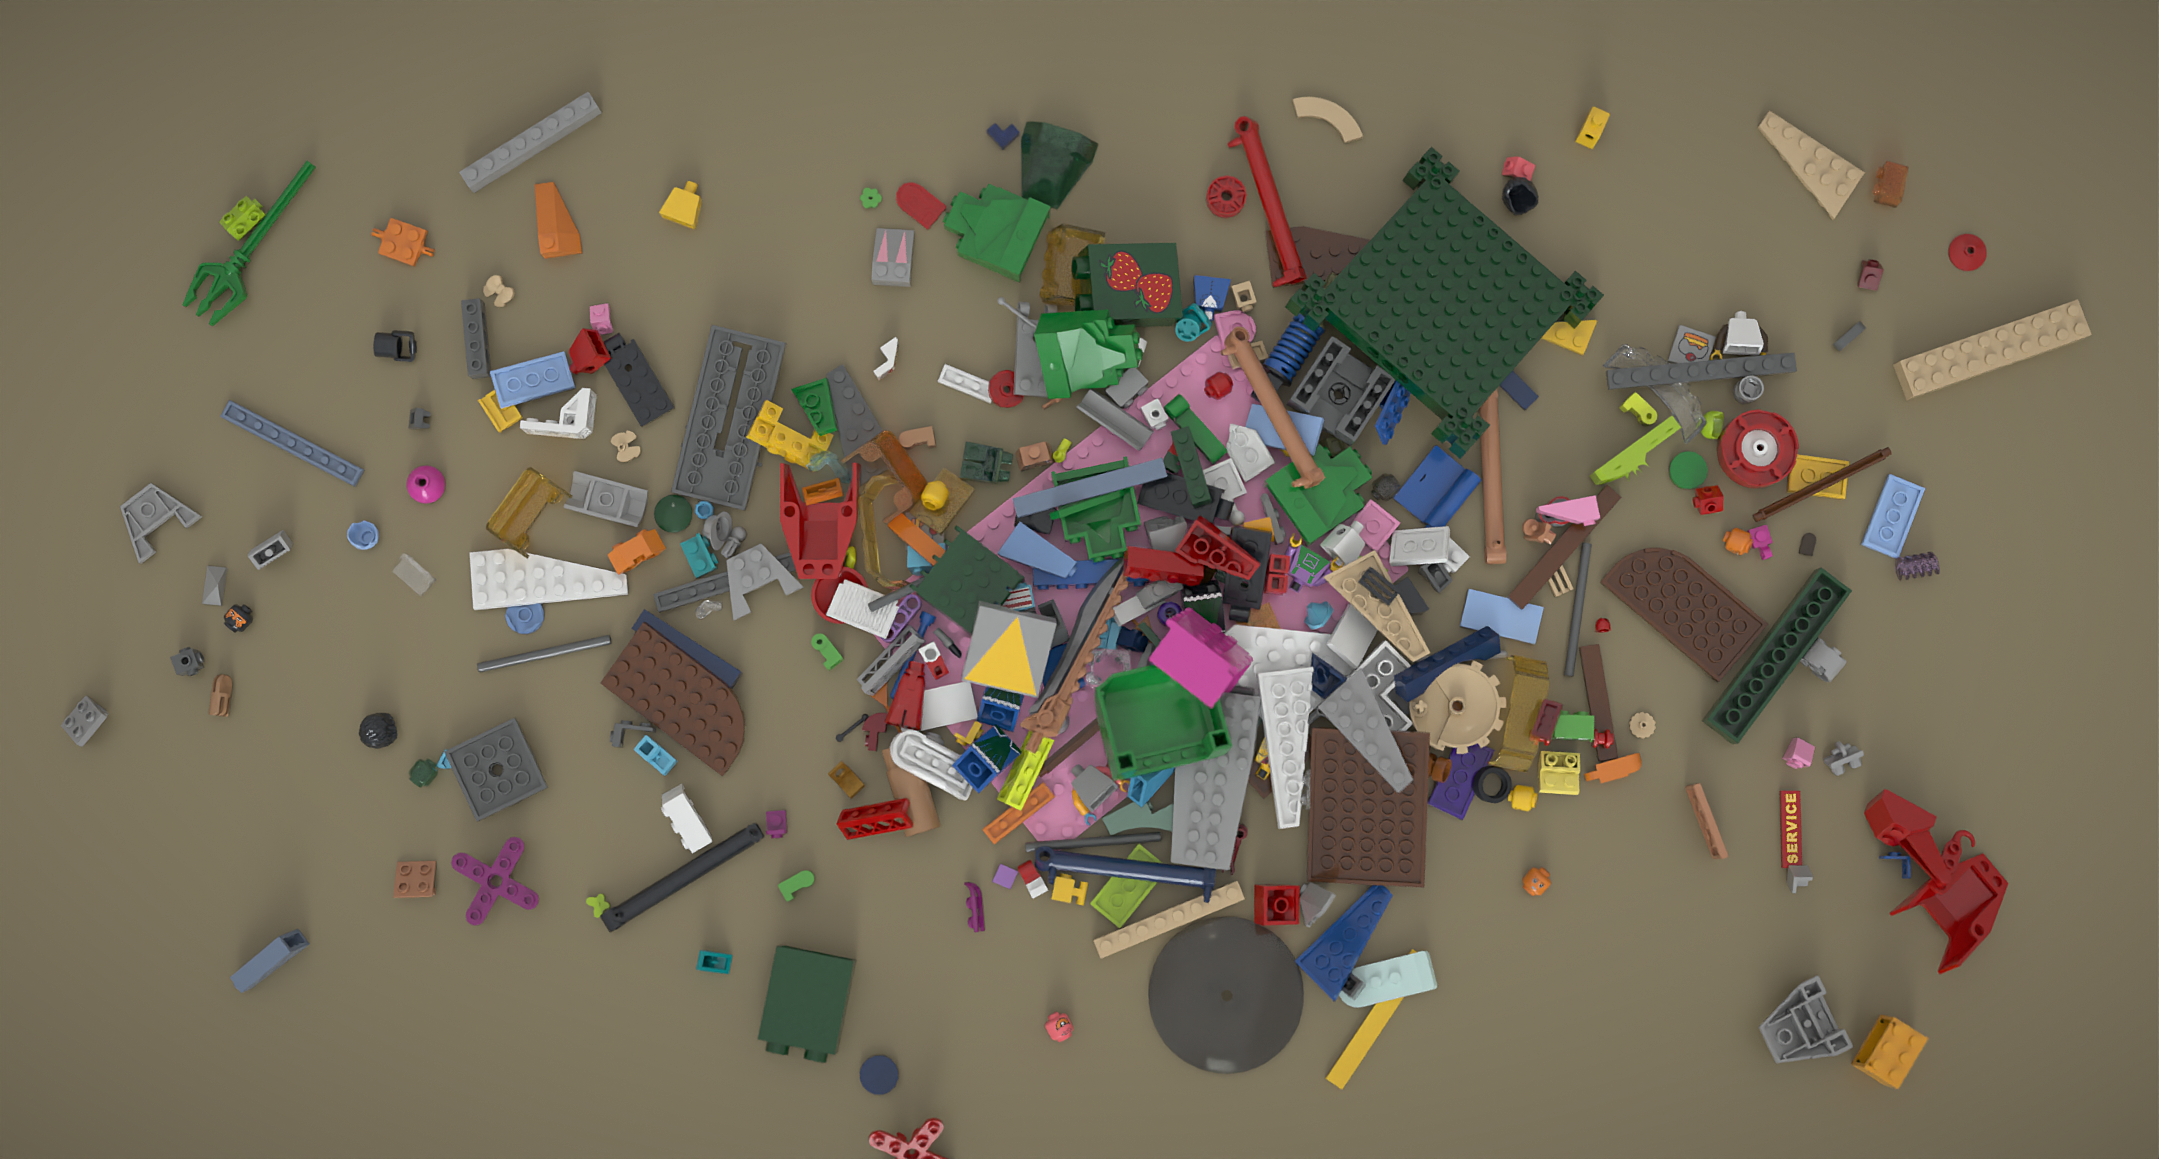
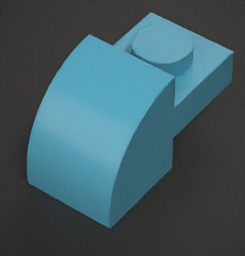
[633,735,678,776]

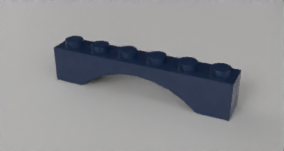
[1394,626,1501,703]

